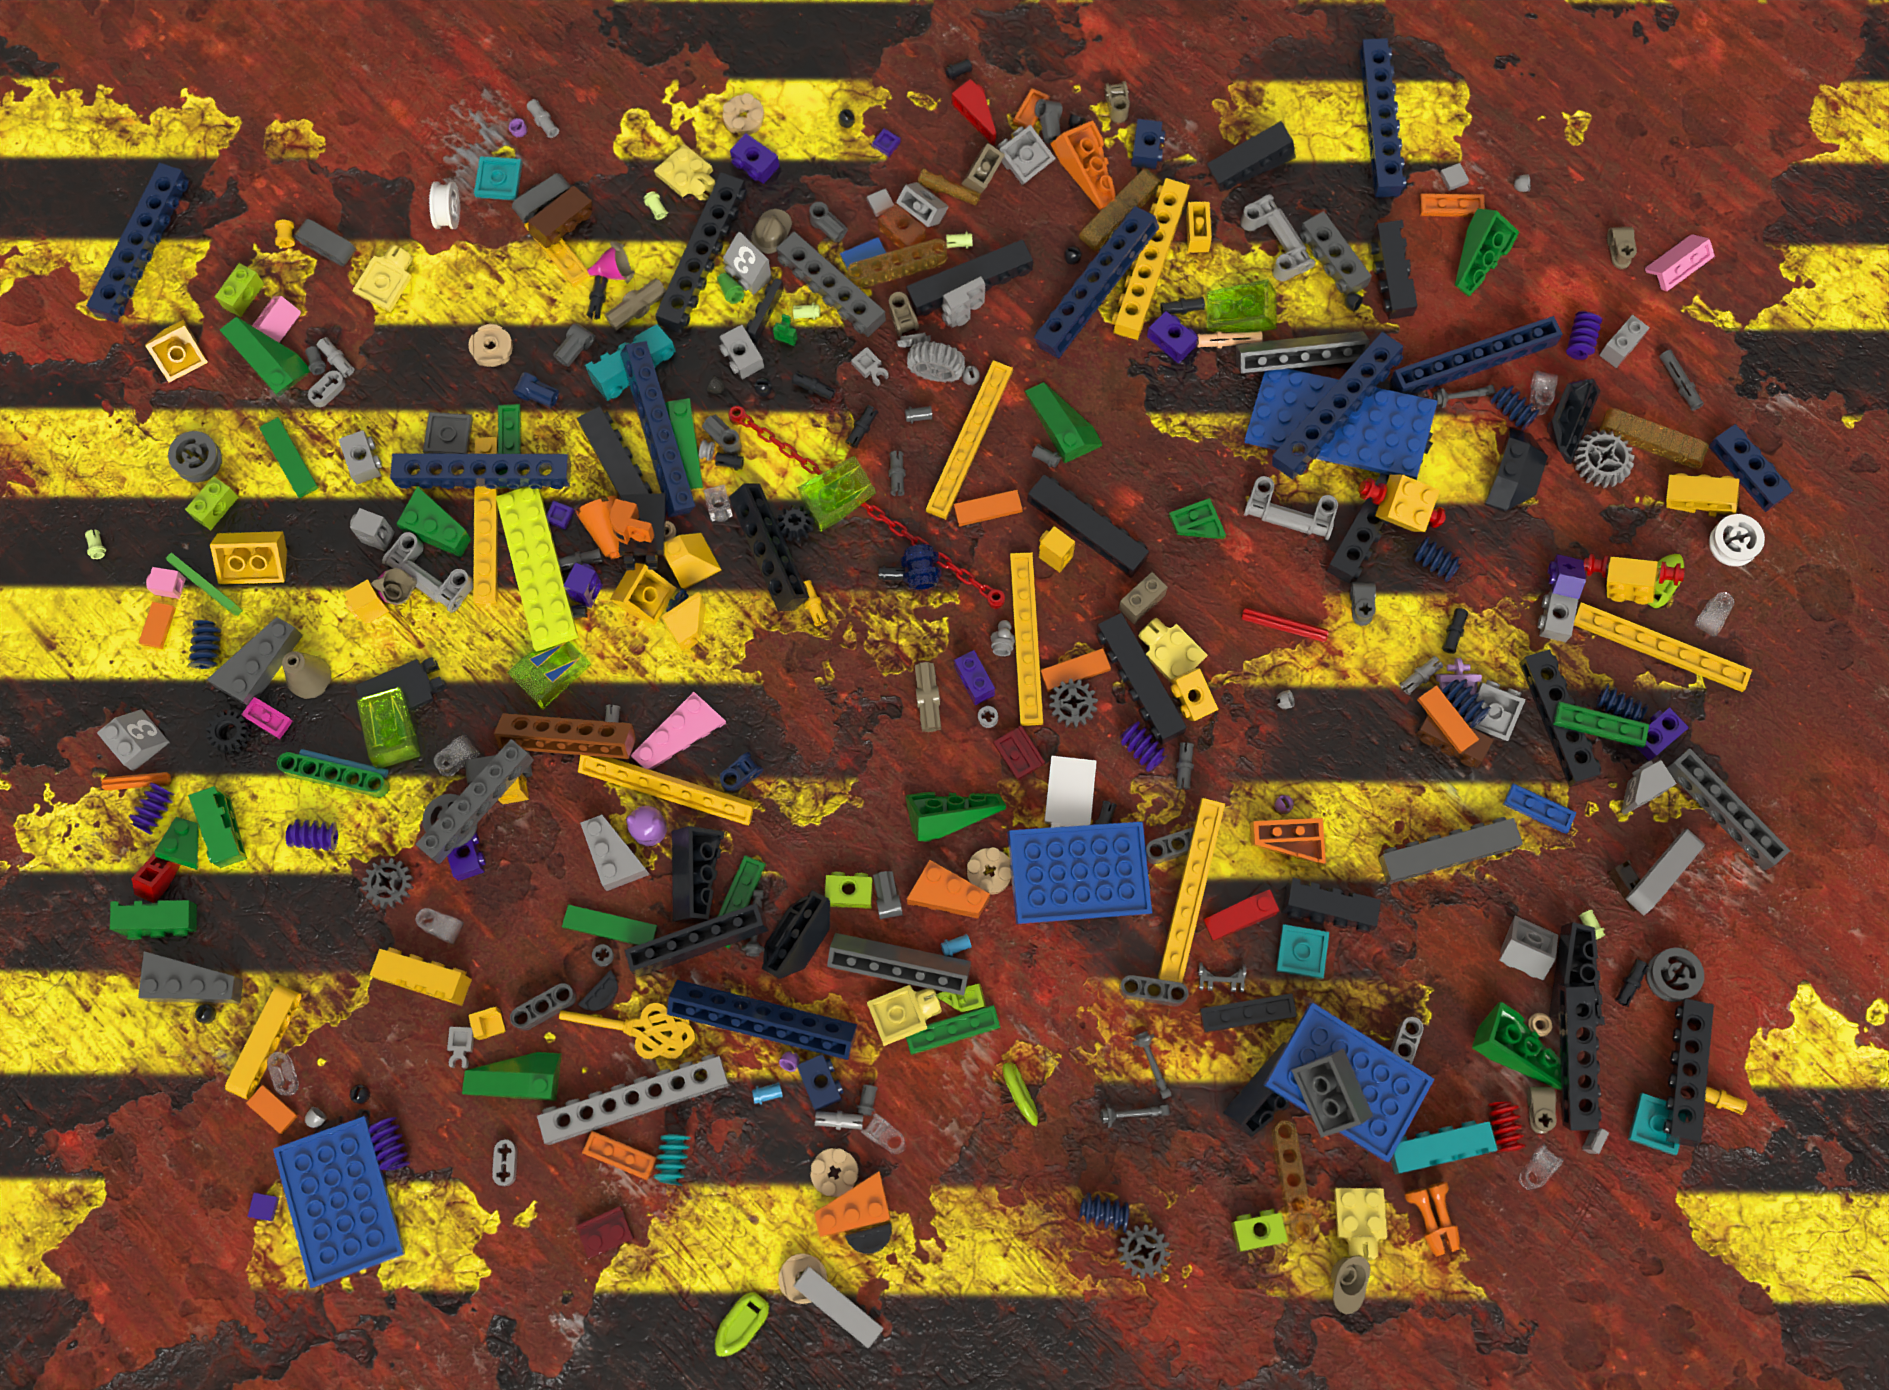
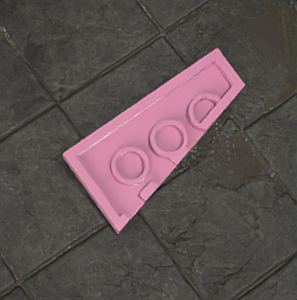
[630,692,726,770]

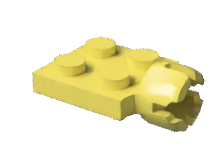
[654,144,716,201]
[352,245,412,312]
[1139,618,1208,683]
[867,985,941,1046]
[1334,1188,1387,1261]

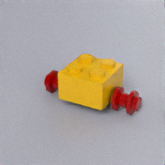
[1358,475,1446,532]
[1584,554,1685,604]

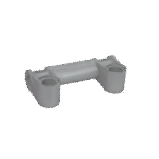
[1240,194,1316,281]
[1244,476,1338,540]
[382,532,474,613]

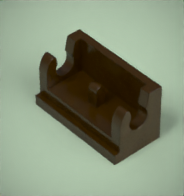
[1607,859,1640,912]

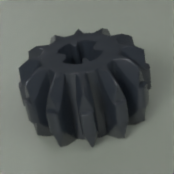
[778,505,814,542]

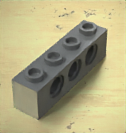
[1300,211,1372,296]

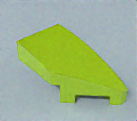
[936,984,986,1013]

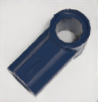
[512,372,559,408]

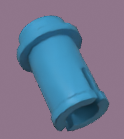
[941,934,972,957]
[752,1082,783,1105]

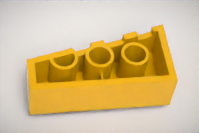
[370,947,472,1006]

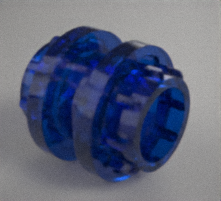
[900,544,942,590]

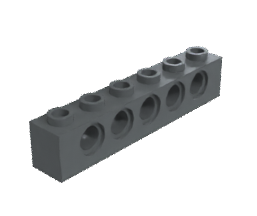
[776,232,886,337]
[415,739,534,865]
[1667,748,1791,871]

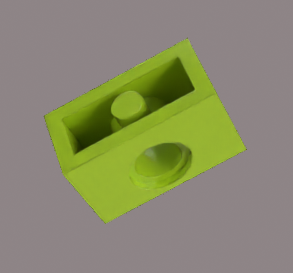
[215,263,264,317]
[185,476,239,531]
[825,872,873,909]
[1231,1209,1288,1252]

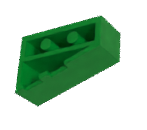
[397,486,471,558]
[188,786,247,868]
[110,900,197,940]

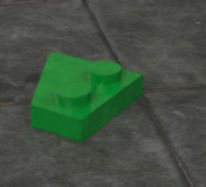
[1169,498,1226,539]
[154,817,199,870]

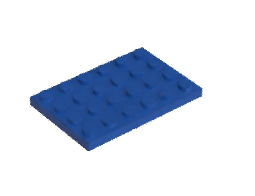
[1007,822,1152,924]
[1264,1002,1434,1162]
[273,1116,406,1288]

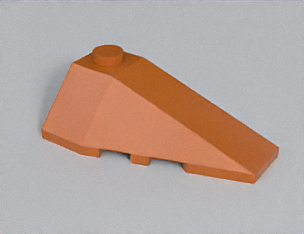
[1051,120,1117,210]

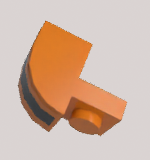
[610,499,654,545]

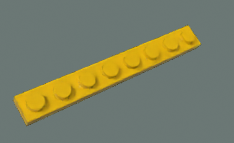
[926,361,1013,520]
[473,437,498,604]
[1010,553,1043,726]
[1574,602,1752,692]
[578,755,755,826]
[1158,798,1225,983]

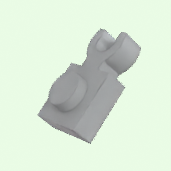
[851,347,889,386]
[447,1027,474,1069]

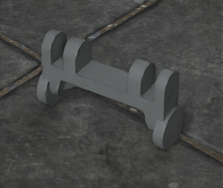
[1198,962,1246,992]

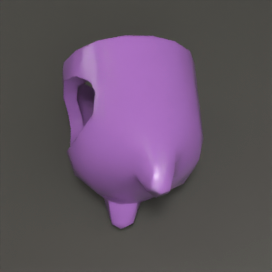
[626,805,667,846]

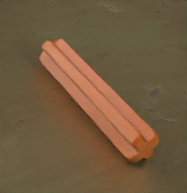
[101,772,171,791]

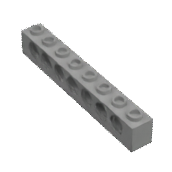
[537,1054,730,1145]

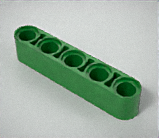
[277,752,390,797]

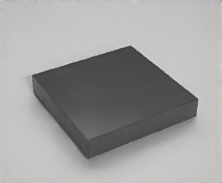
[423,412,473,454]

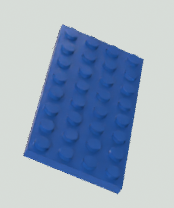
[1245,369,1438,480]

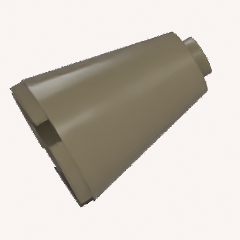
[282,651,331,699]

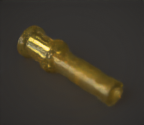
[918,168,981,206]

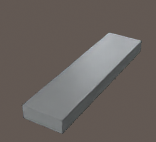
[793,1266,884,1348]

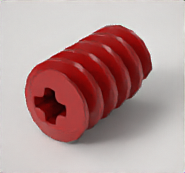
[1487,1101,1525,1153]

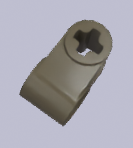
[1104,81,1129,123]
[1607,227,1637,269]
[889,292,919,336]
[1527,1087,1556,1134]

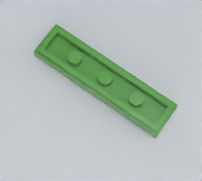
[166,553,243,616]

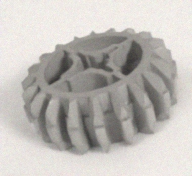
[907,341,965,383]
[1573,430,1635,488]

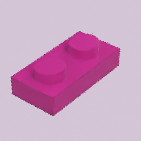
[241,697,293,739]

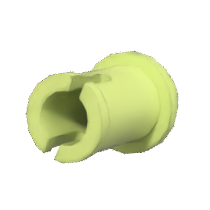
[644,192,668,220]
[947,232,973,249]
[793,303,820,320]
[85,530,106,559]
[1579,910,1605,940]

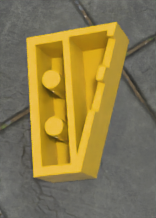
[1666,473,1739,517]

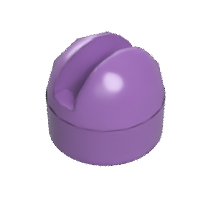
[509,118,527,137]
[1275,795,1294,814]
[779,1051,800,1072]

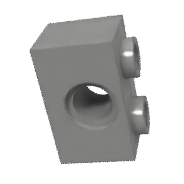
[896,182,949,227]
[1599,315,1650,368]
[719,325,764,379]
[338,430,382,484]
[350,508,395,552]
[1537,590,1578,642]

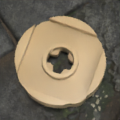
[723,93,765,135]
[469,324,513,367]
[967,848,1012,895]
[811,1148,858,1197]
[778,1254,827,1304]

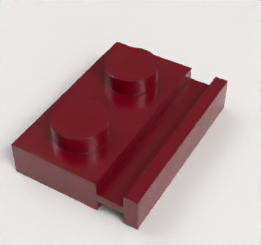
[993,725,1045,781]
[576,1206,634,1259]

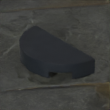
[578,970,618,1012]
[845,1223,892,1254]

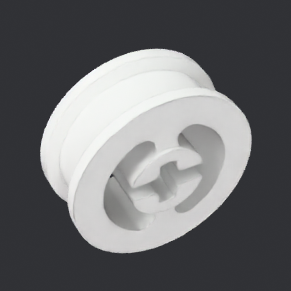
[429,181,460,229]
[1709,514,1765,566]

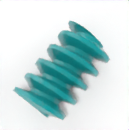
[653,1134,691,1186]

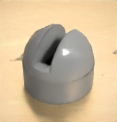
[1514,174,1530,192]
[962,366,979,385]
[1276,690,1295,709]
[305,1107,327,1128]

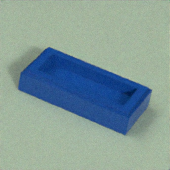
[840,237,887,274]

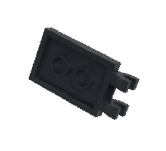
[619,493,667,570]
[355,657,448,727]

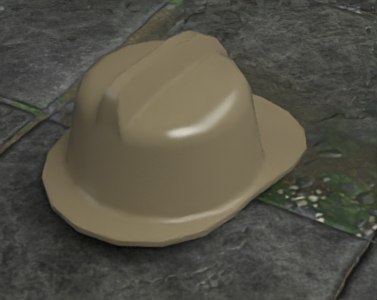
[752,209,792,254]
[1331,1256,1371,1314]

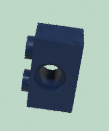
[1131,119,1165,169]
[796,1054,844,1111]

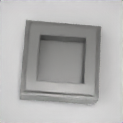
[1440,163,1469,191]
[867,189,895,217]
[1582,1128,1609,1154]

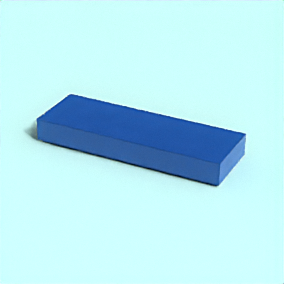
[1503,783,1577,834]

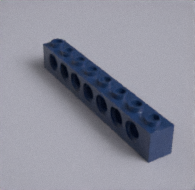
[1359,38,1406,197]
[86,163,189,323]
[1034,206,1160,359]
[1390,316,1563,395]
[1272,332,1403,480]
[620,341,695,518]
[390,453,571,489]
[667,980,858,1060]

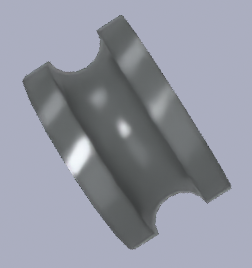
[592,944,614,967]

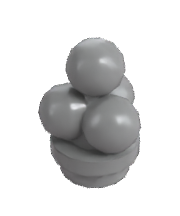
[990,620,1015,656]

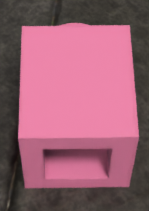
[146,567,186,599]

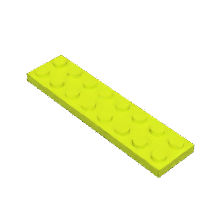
[496,487,579,652]

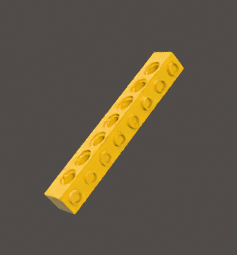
[1112,178,1190,340]

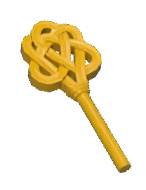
[559,1003,696,1060]

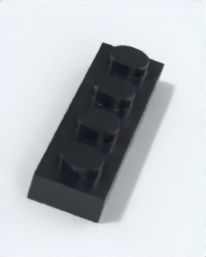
[1199,993,1297,1033]

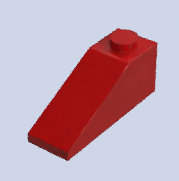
[952,79,996,146]
[132,853,181,903]
[1203,889,1280,941]

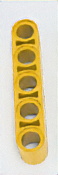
[225,984,301,1100]

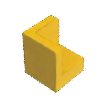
[468,1007,506,1040]

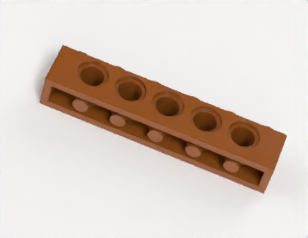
[494,713,636,759]

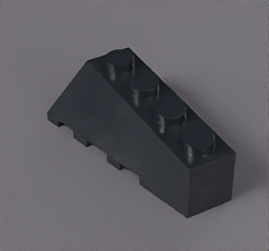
[672,826,725,924]
[1223,1042,1290,1137]

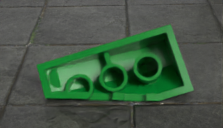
[1455,208,1519,296]
[219,317,311,397]
[1025,382,1103,464]
[665,398,703,490]
[906,792,1006,841]
[1472,1002,1561,1090]
[462,1052,562,1101]

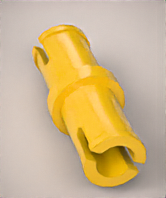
[804,580,828,626]
[1705,1086,1747,1115]

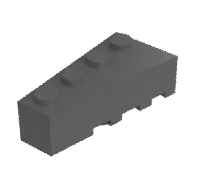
[207,617,303,706]
[138,952,243,1003]

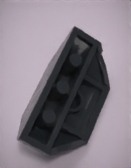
[1547,378,1600,464]
[1485,427,1548,512]
[762,890,830,979]

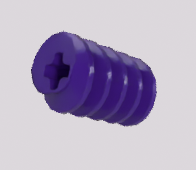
[1566,311,1602,360]
[1119,721,1167,772]
[129,783,174,835]
[285,819,338,851]
[368,1117,410,1171]

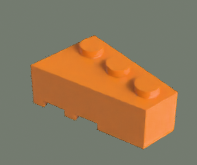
[1250,818,1326,865]
[907,860,990,918]
[814,1172,891,1238]

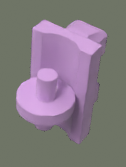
[1436,658,1482,694]

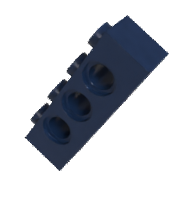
[1708,424,1793,513]

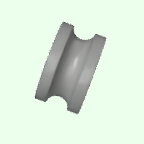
[699,440,715,461]
[978,706,998,728]

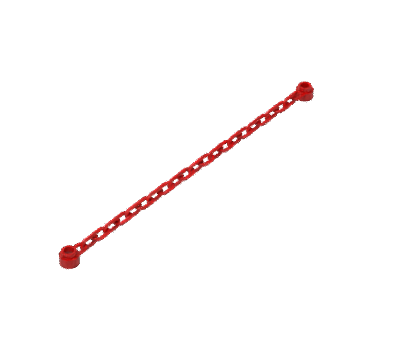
[728,406,1005,609]

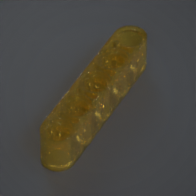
[1079,168,1163,252]
[847,239,948,289]
[1600,408,1709,468]
[1272,1121,1314,1241]

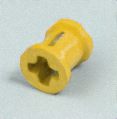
[275,220,295,248]

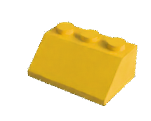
[210,531,287,584]

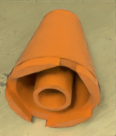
[576,496,621,559]

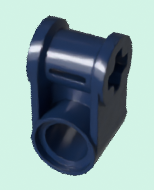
[720,752,763,794]

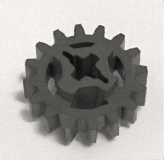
[1049,679,1098,728]
[362,858,414,909]
[1117,1225,1170,1279]

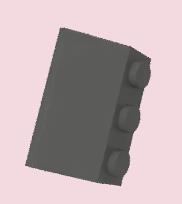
[1292,1048,1373,1138]

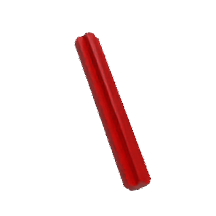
[1242,607,1329,642]

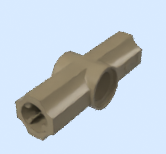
[605,278,666,330]
[915,662,941,732]

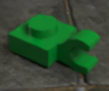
[773,314,798,346]

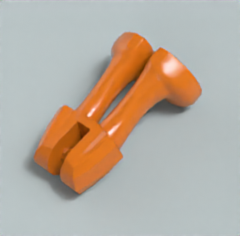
[1404,1181,1460,1257]

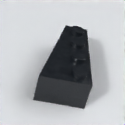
[1207,121,1296,192]
[1368,220,1418,320]
[1282,877,1381,933]
[1549,922,1605,1026]

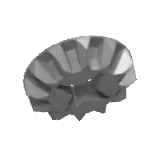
[897,333,931,348]

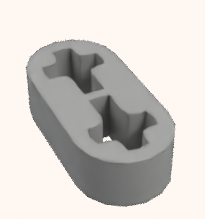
[308,371,346,407]
[492,1140,518,1186]

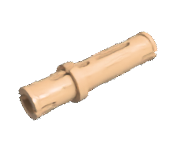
[1197,331,1263,349]

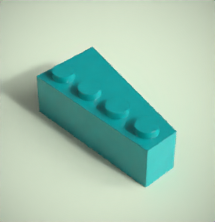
[585,324,675,401]
[1390,1121,1498,1174]

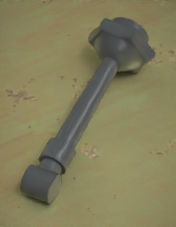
[1433,385,1496,408]
[741,890,765,957]
[1132,1031,1172,1099]
[1101,1103,1170,1128]

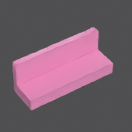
[1645,235,1715,291]
[252,296,301,343]

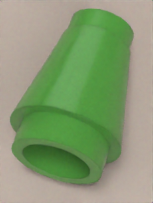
[717,273,744,304]

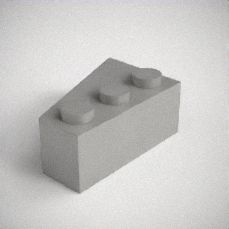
[580,815,650,891]

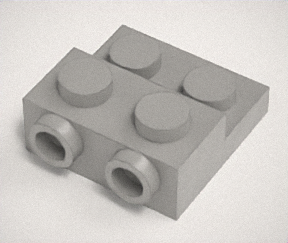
[997,125,1056,185]
[942,277,985,328]
[1467,680,1526,741]

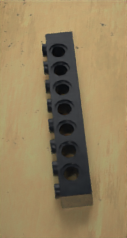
[655,172,747,333]
[1326,432,1433,584]

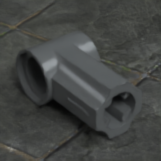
[1035,99,1062,143]
[809,202,848,243]
[553,323,595,367]
[702,414,742,455]
[873,871,903,919]

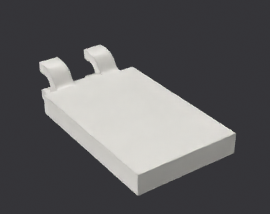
[1044,756,1096,828]

